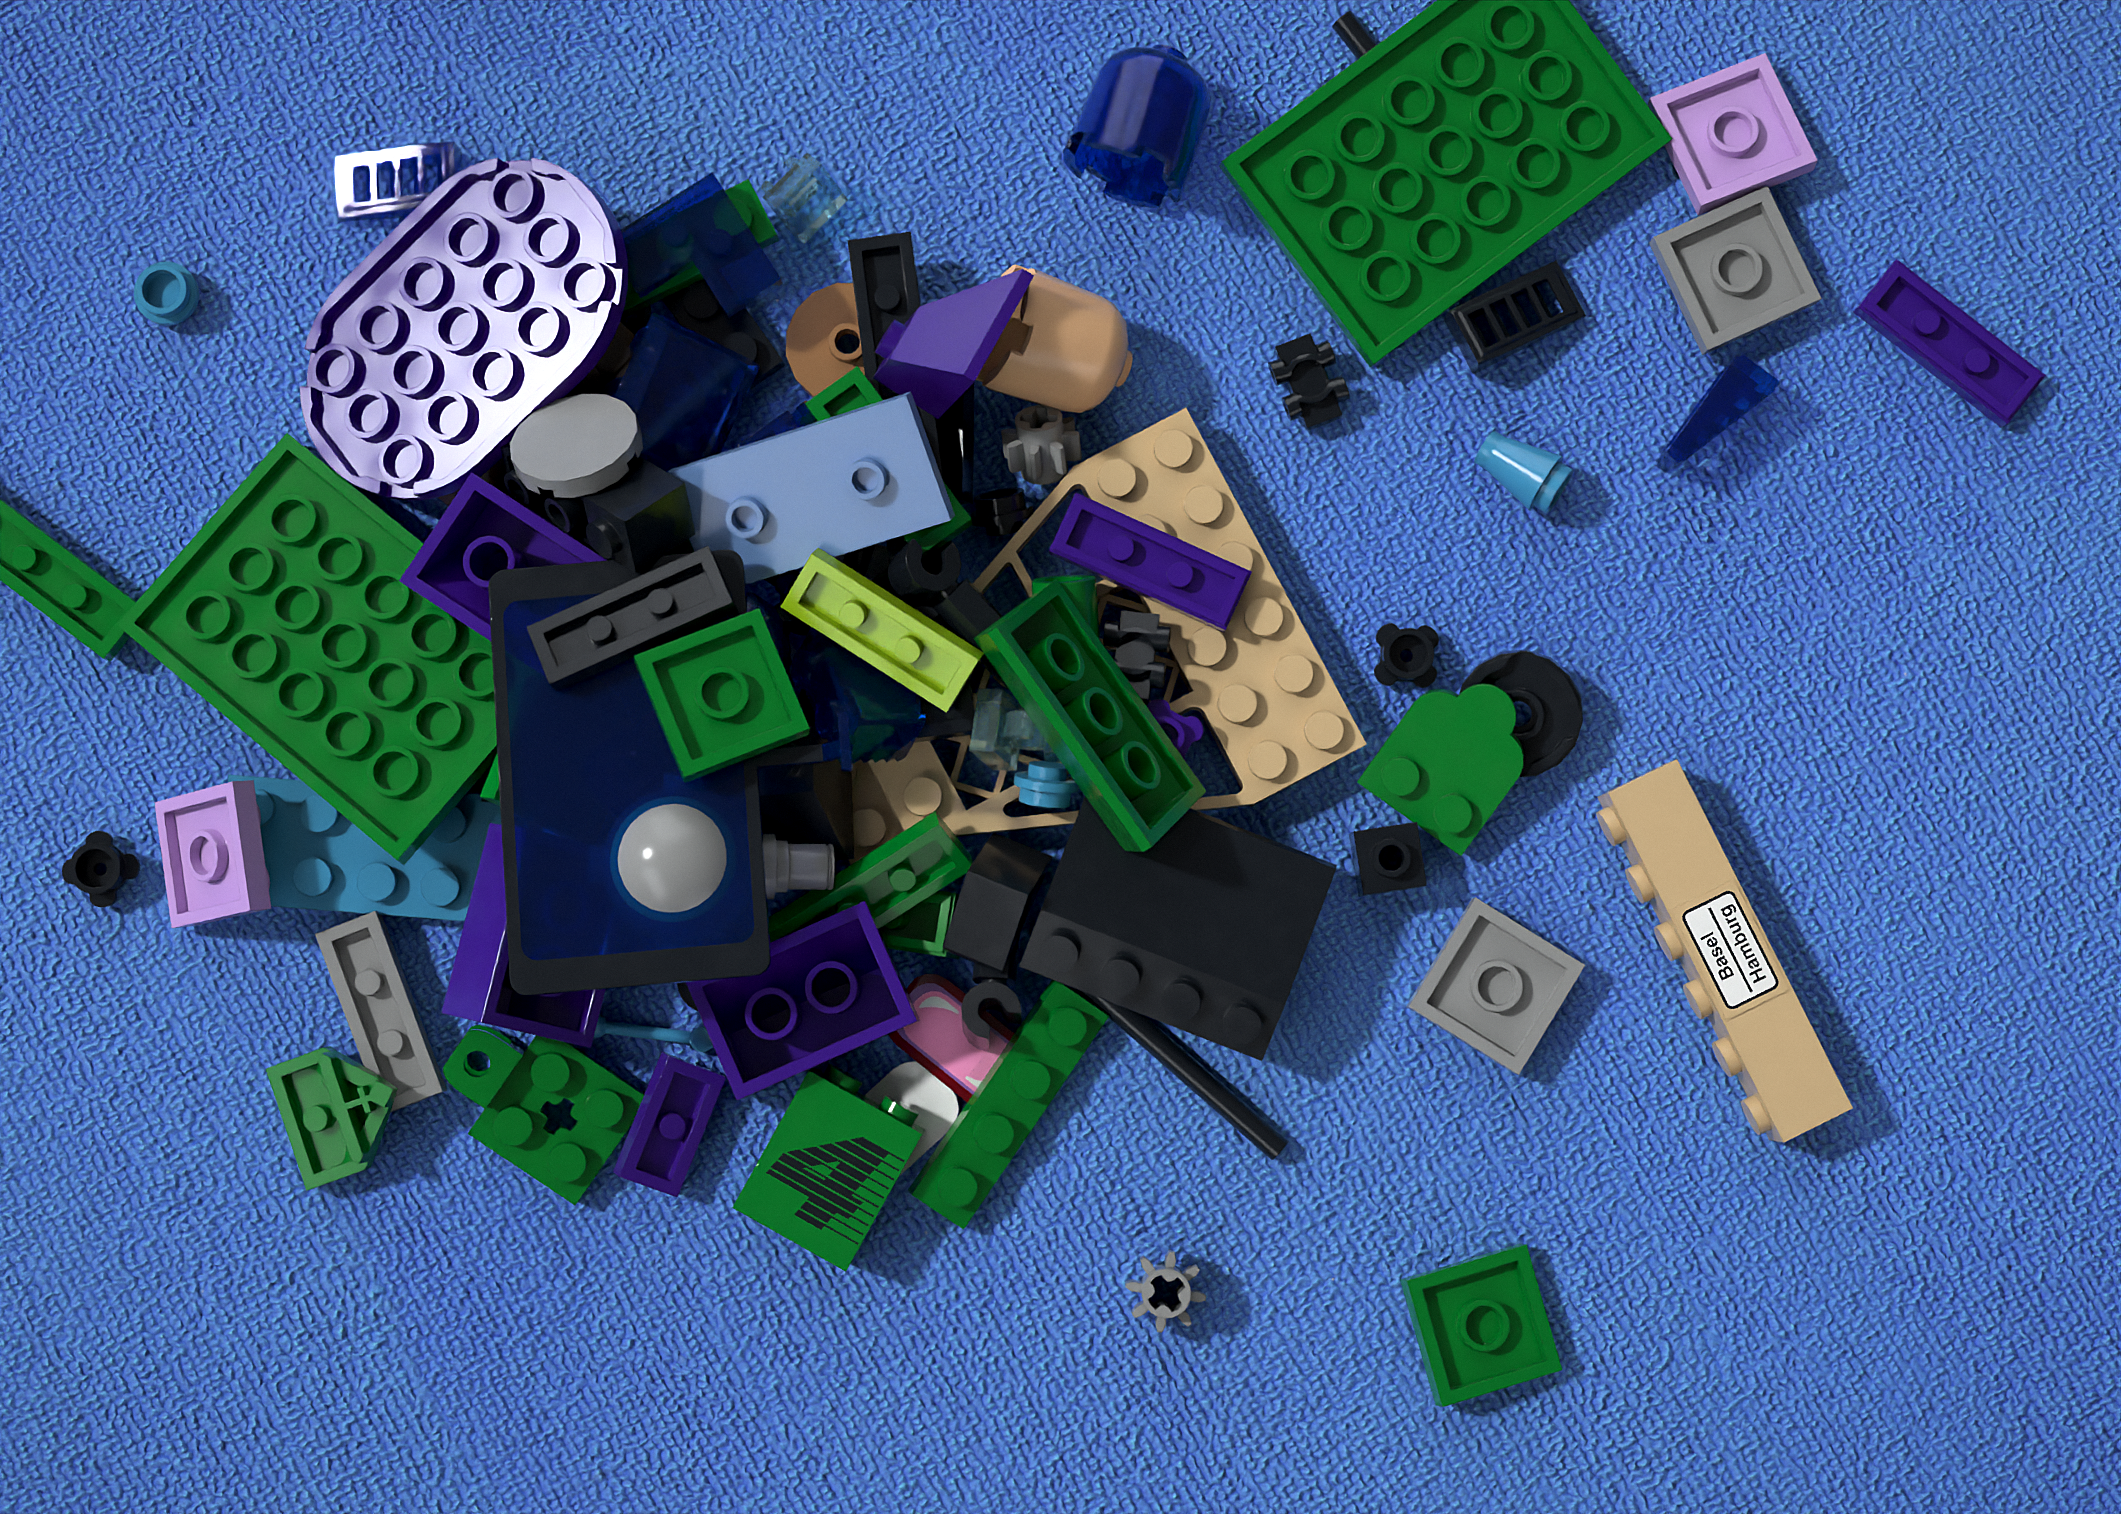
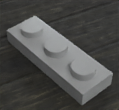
[315,911,447,1112]

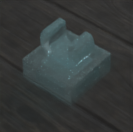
[761,153,848,244]
[969,689,1046,771]

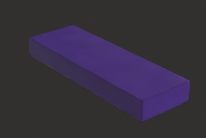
[1853,259,2046,428]
[1049,492,1252,633]

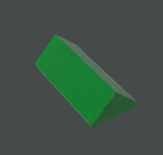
[973,579,1206,852]

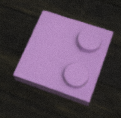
[1648,53,1818,215]
[154,780,271,928]

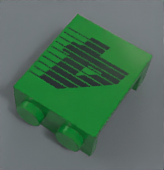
[732,1064,925,1272]

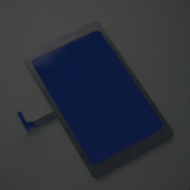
[488,550,854,996]

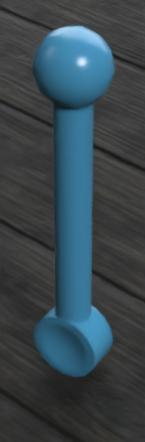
[593,1014,714,1052]

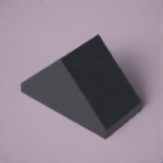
[943,832,1052,974]

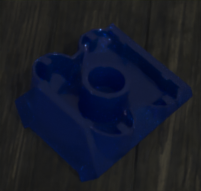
[601,313,760,472]

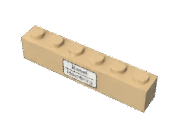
[1596,759,1853,1143]

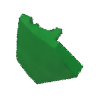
[266,1046,398,1191]

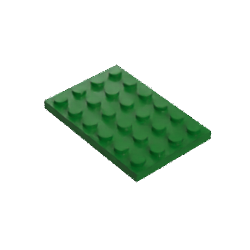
[1219,0,1672,367]
[116,433,547,865]

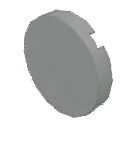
[510,394,643,498]

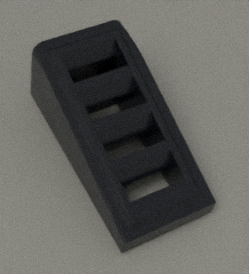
[1444,261,1586,374]

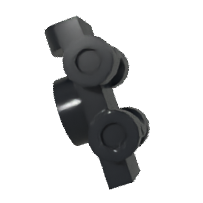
[1268,334,1350,430]
[1103,611,1171,705]

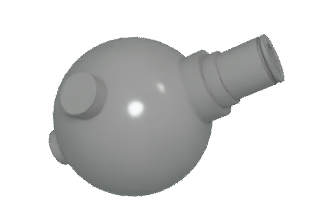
[587,772,835,950]

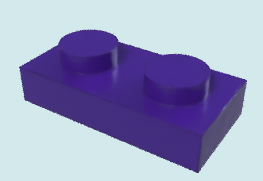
[613,1052,726,1197]

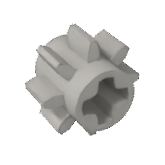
[1001,405,1082,485]
[1125,1249,1206,1333]

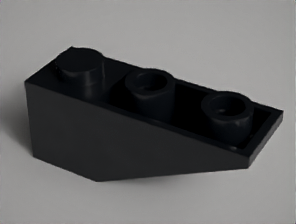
[500,442,695,573]

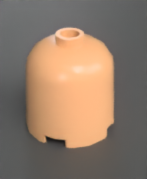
[976,264,1133,413]

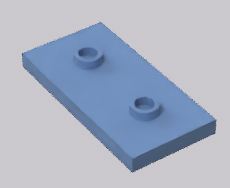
[668,391,955,585]

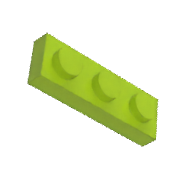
[781,548,984,712]

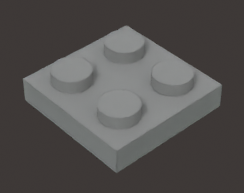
[1649,186,1822,355]
[1406,897,1585,1075]

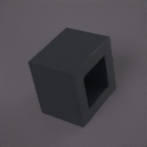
[1349,822,1427,897]

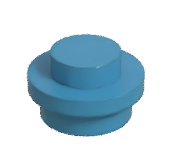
[134,261,199,326]
[1014,761,1079,808]

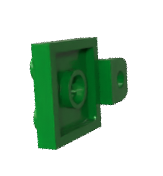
[443,1024,645,1205]

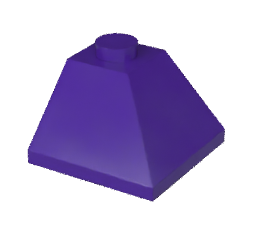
[873,269,1034,419]

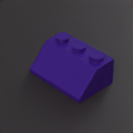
[399,472,606,678]
[441,823,623,1048]
[685,901,920,1100]

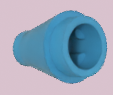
[1474,430,1574,513]

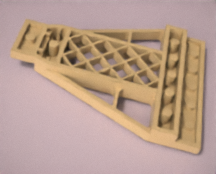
[848,408,1367,865]

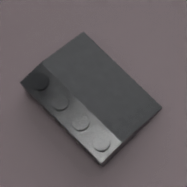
[1019,796,1337,1061]

